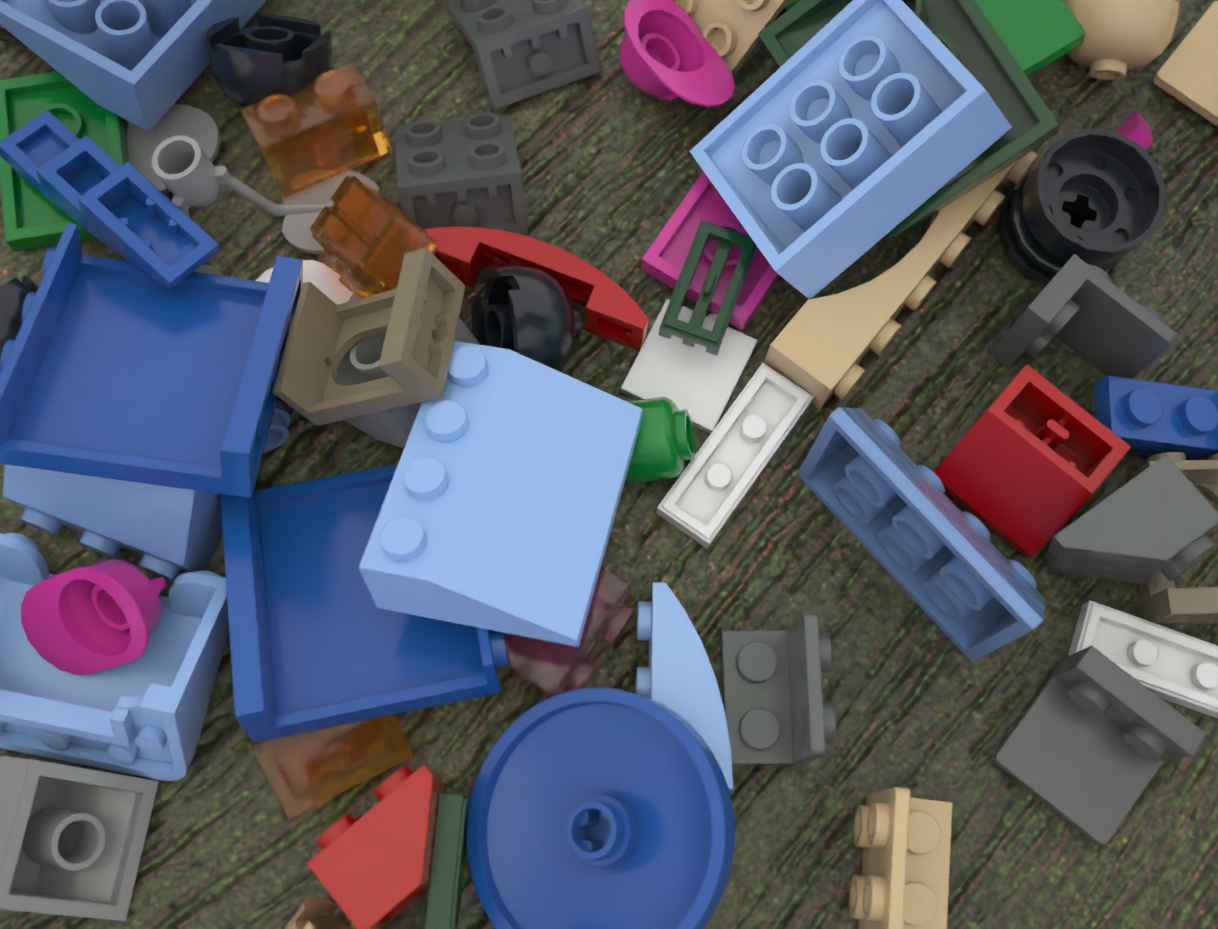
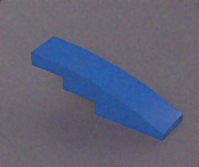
[0,110,219,289]

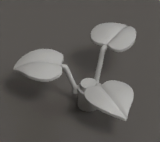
[126,104,381,276]

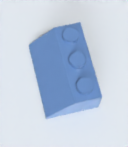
[3,464,223,581]

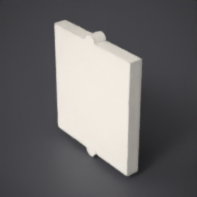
[621,299,758,434]

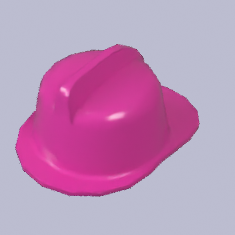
[619,0,735,107]
[21,559,167,675]

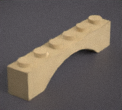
[764,151,1039,410]

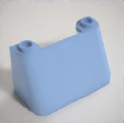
[0,532,229,781]

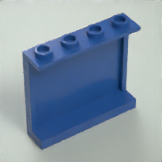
[0,223,303,498]
[220,464,509,743]

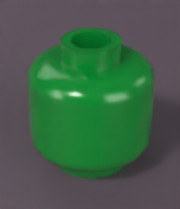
[625,397,695,484]

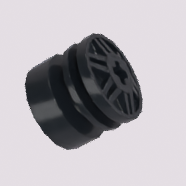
[1000,128,1165,286]

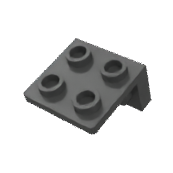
[447,0,601,110]
[394,112,529,251]
[989,254,1178,379]
[719,612,836,766]
[993,646,1207,844]

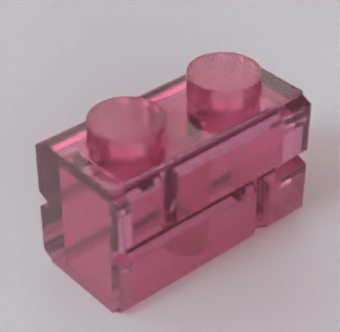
[501,567,635,699]

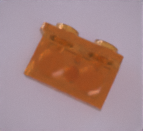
[252,714,414,819]

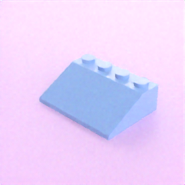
[689,0,1012,299]
[359,341,643,647]

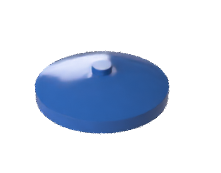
[466,688,735,929]

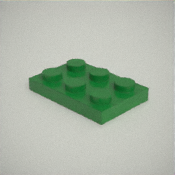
[0,71,129,252]

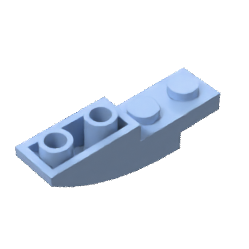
[635,582,733,792]

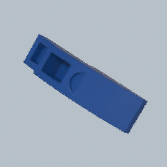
[1094,375,1218,460]

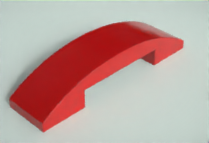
[412,226,649,351]

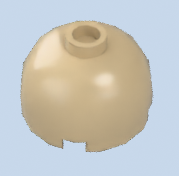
[1063,0,1181,80]

